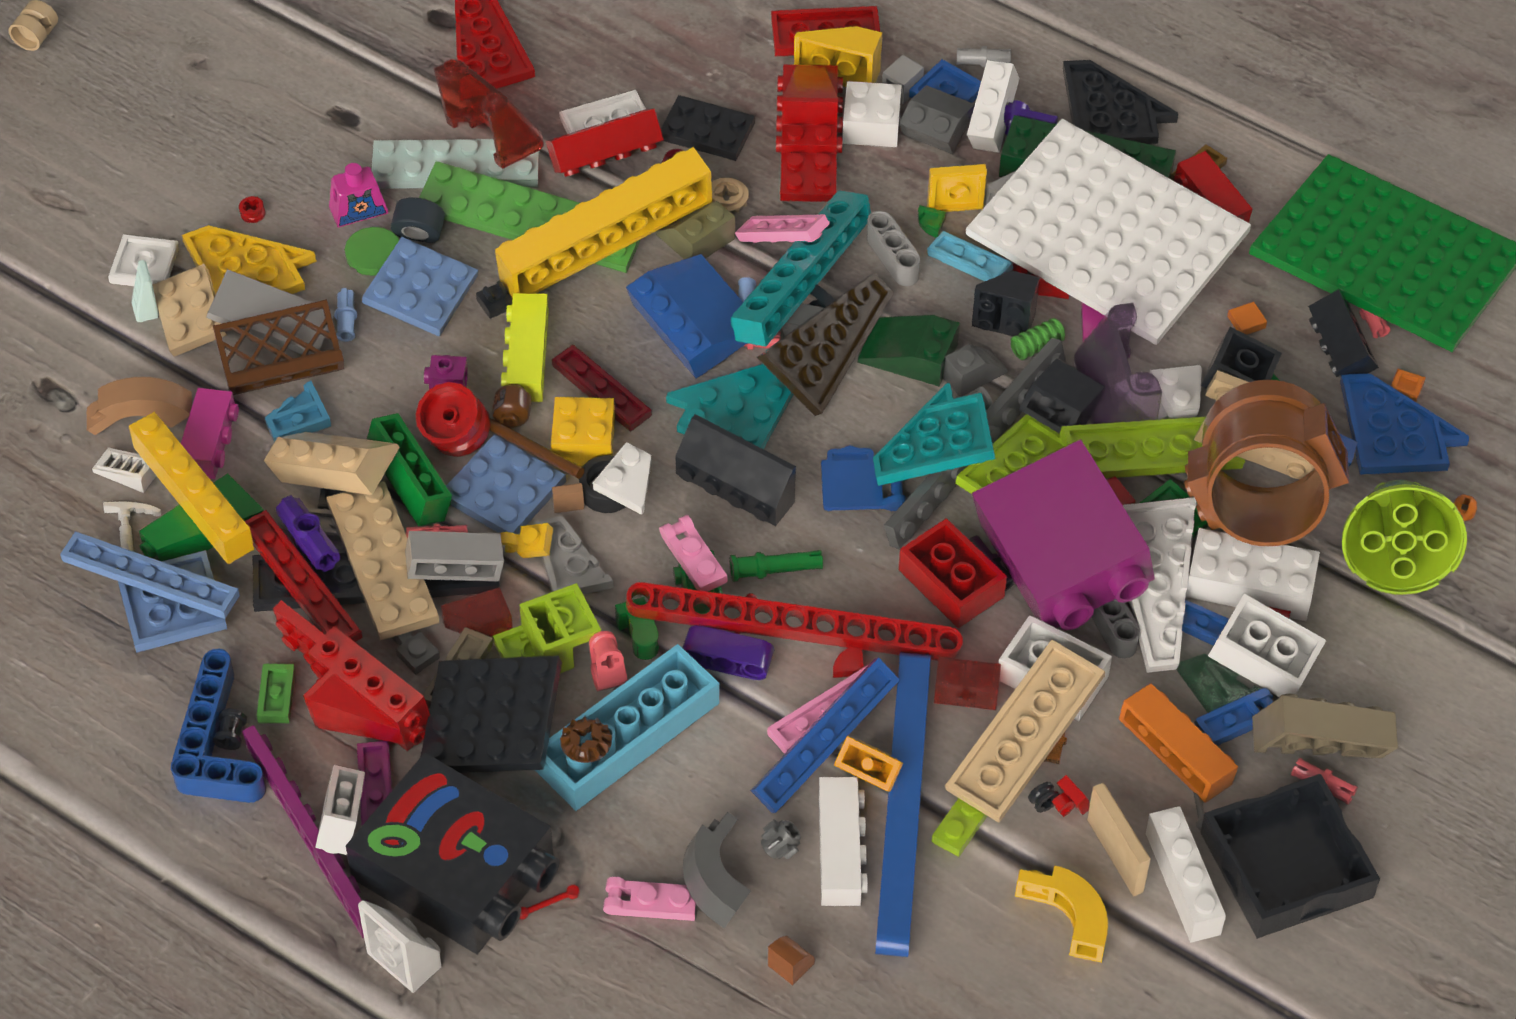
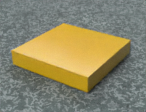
[927,164,987,212]

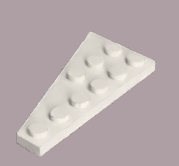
[1123,497,1196,673]

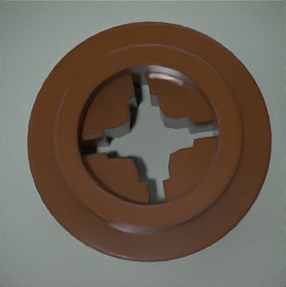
[560,716,612,763]

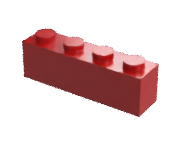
[545,108,664,177]

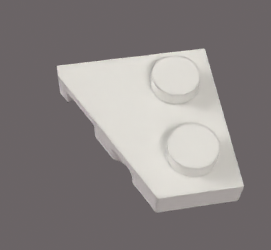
[593,442,652,515]

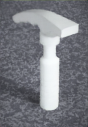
[103,501,161,552]

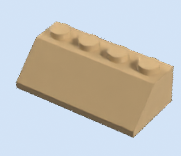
[264,432,399,495]

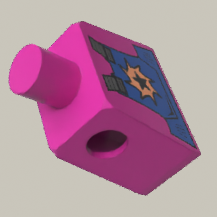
[329,163,388,228]

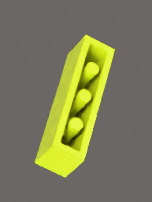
[501,293,549,402]

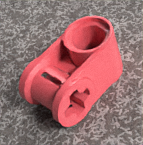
[589,631,628,692]

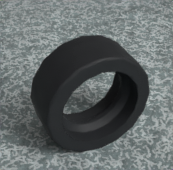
[579,455,626,513]

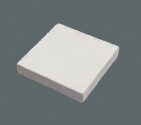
[108,234,179,286]

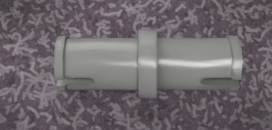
[957,46,1011,67]

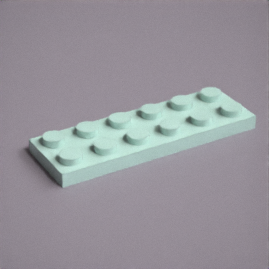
[372,139,539,189]

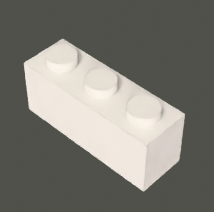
[315,765,365,855]

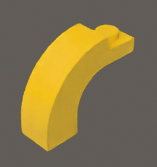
[1015,865,1108,963]

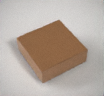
[552,483,584,513]

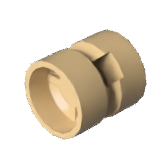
[9,0,58,51]

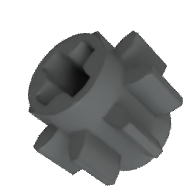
[761,819,801,860]

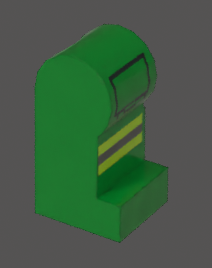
[615,597,659,660]

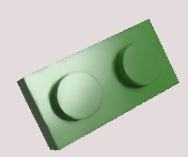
[257,664,295,723]

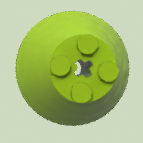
[1342,480,1467,595]

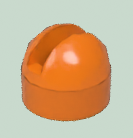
[1453,494,1477,521]

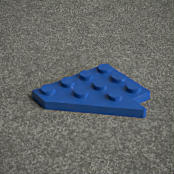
[1340,374,1469,475]

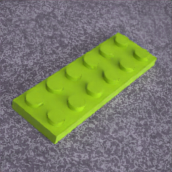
[1059,417,1246,478]

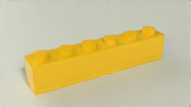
[129,411,254,564]

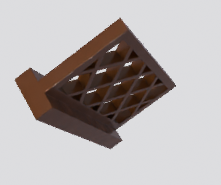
[213,299,344,395]

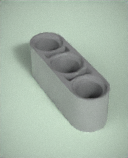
[867,210,920,286]

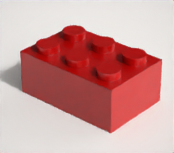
[898,518,1007,629]

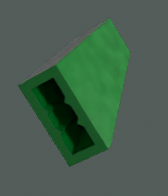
[139,473,264,562]

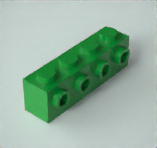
[366,413,452,526]

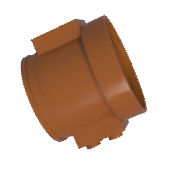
[1184,380,1349,547]

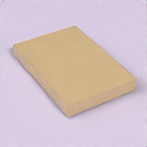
[1087,783,1151,897]

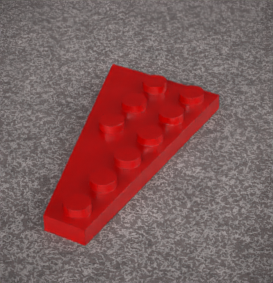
[455,0,535,100]

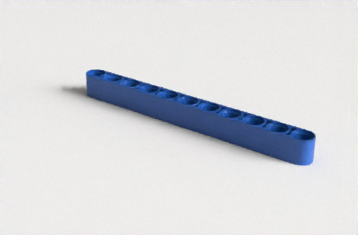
[875,652,931,957]

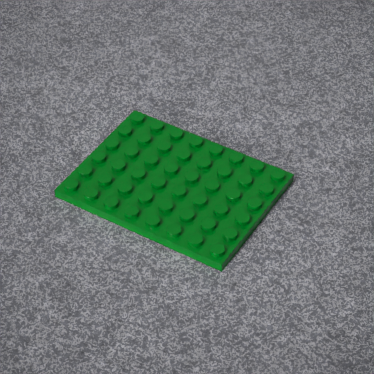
[1249,154,1516,353]

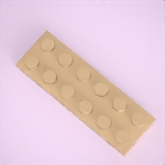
[327,481,440,641]
[945,640,1105,823]

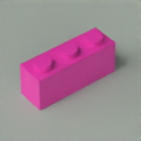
[181,388,239,479]

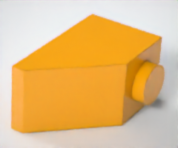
[834,736,903,792]

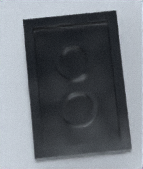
[661,95,755,161]

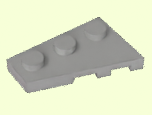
[533,516,614,594]

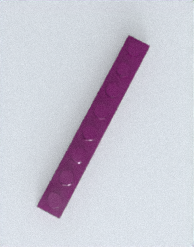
[242,725,369,938]

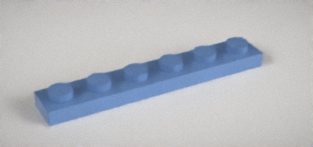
[60,531,240,619]

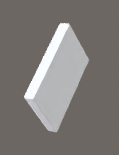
[559,90,646,134]

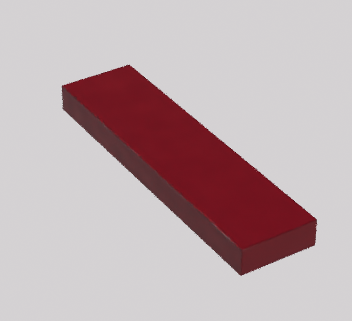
[551,344,652,432]

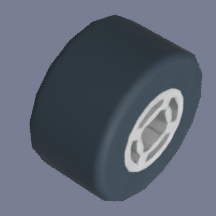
[391,197,445,243]

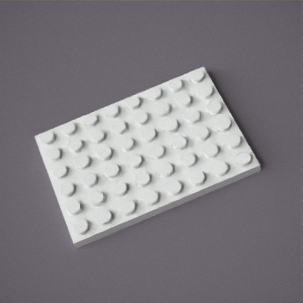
[966,119,1251,345]

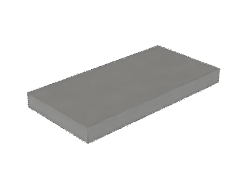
[206,269,335,355]

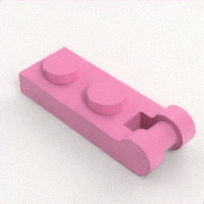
[659,515,727,592]
[603,877,696,921]

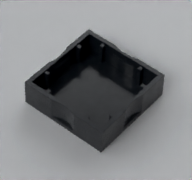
[1200,774,1380,939]

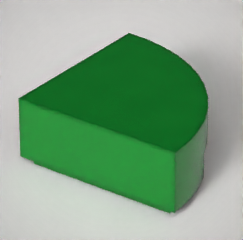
[918,205,946,238]

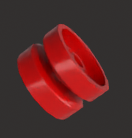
[416,382,491,457]

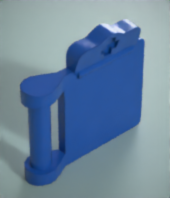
[821,446,907,512]

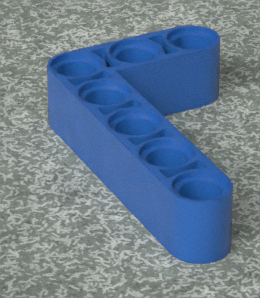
[171,648,266,803]

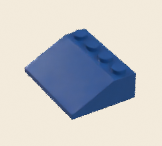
[626,254,747,379]

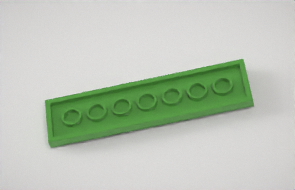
[419,161,641,273]

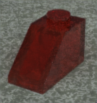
[441,587,513,638]

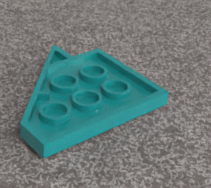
[666,364,794,449]
[873,383,996,486]

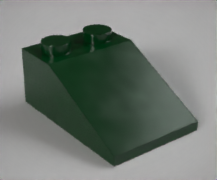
[857,315,960,387]

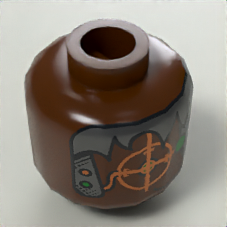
[492,384,532,428]

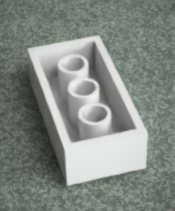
[1185,528,1320,621]

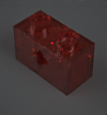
[934,657,1001,710]

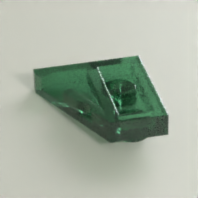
[1176,654,1260,713]

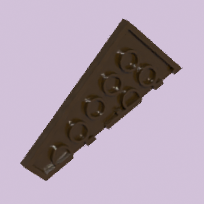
[757,273,894,416]

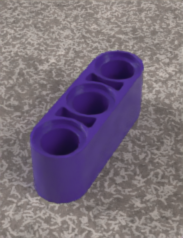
[682,625,775,680]

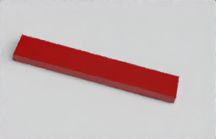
[245,510,363,642]

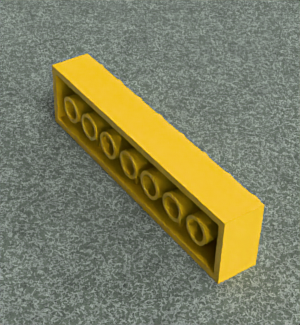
[495,147,712,298]

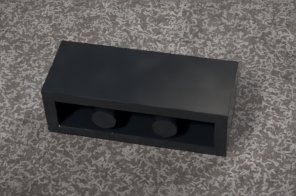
[1308,289,1379,377]

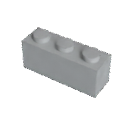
[405,531,504,581]

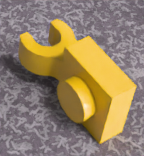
[498,523,553,558]

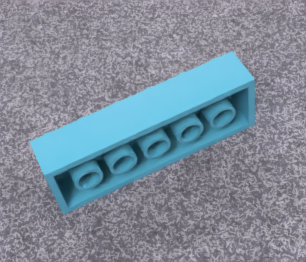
[535,644,719,811]

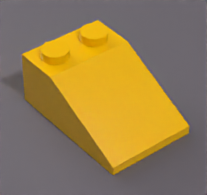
[794,26,882,87]

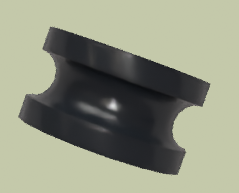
[1028,782,1059,813]

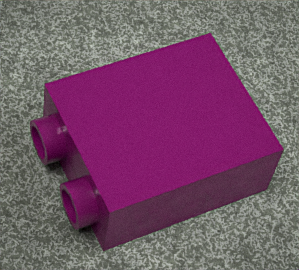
[972,439,1155,630]

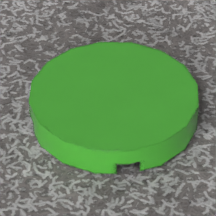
[344,227,399,276]

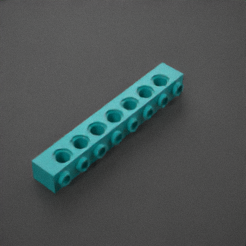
[731,190,871,347]

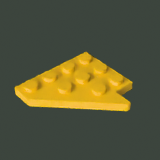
[182,225,317,295]

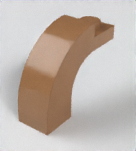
[86,377,192,435]

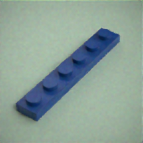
[750,657,900,813]

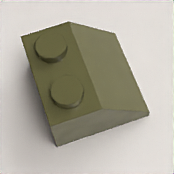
[656,201,735,259]

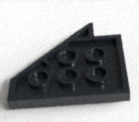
[1062,60,1178,144]

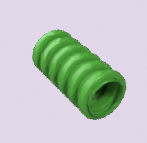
[1011,318,1065,360]

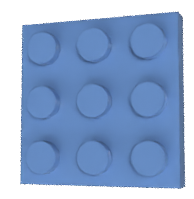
[362,237,478,337]
[446,434,566,534]
[118,550,227,653]

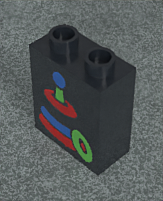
[345,753,560,955]

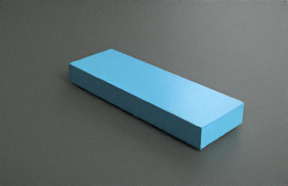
[927,231,1013,281]

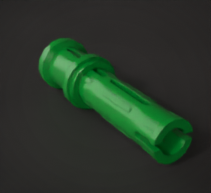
[729,550,823,582]

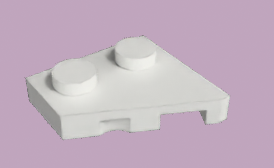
[1147,365,1202,419]

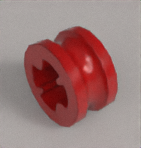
[238,196,266,223]

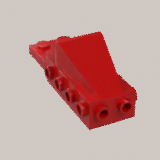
[776,64,843,202]
[273,600,430,752]

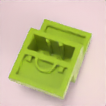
[493,583,601,673]

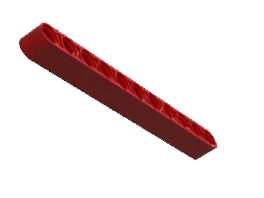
[626,582,963,662]

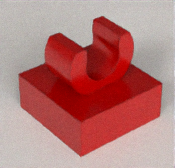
[1052,775,1090,817]

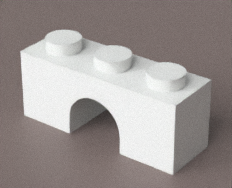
[967,60,1020,152]

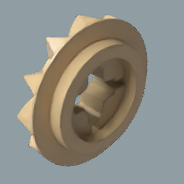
[712,178,749,213]

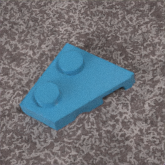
[265,381,331,442]

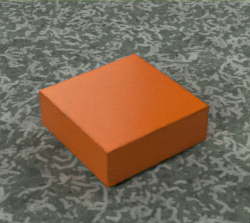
[1227,302,1267,335]
[1391,369,1426,402]

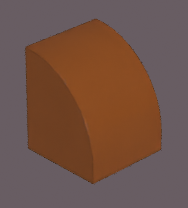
[768,936,815,986]

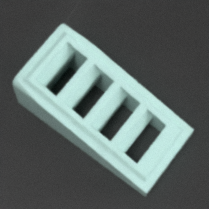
[131,260,159,322]

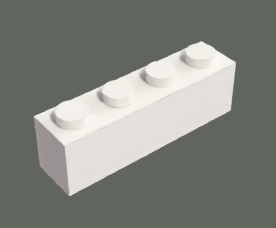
[819,777,867,906]
[1146,806,1226,943]

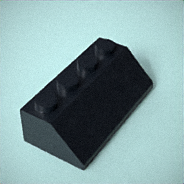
[675,414,796,526]

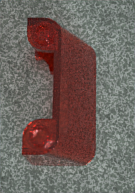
[434,59,544,169]

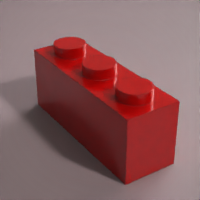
[1174,151,1253,223]

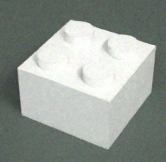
[842,81,902,147]

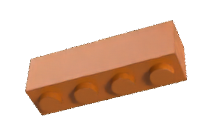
[1119,683,1238,803]

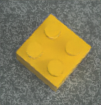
[551,397,615,466]

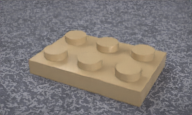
[153,264,227,357]

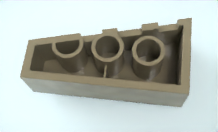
[1252,694,1398,758]

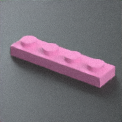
[735,214,830,243]
[767,665,868,754]

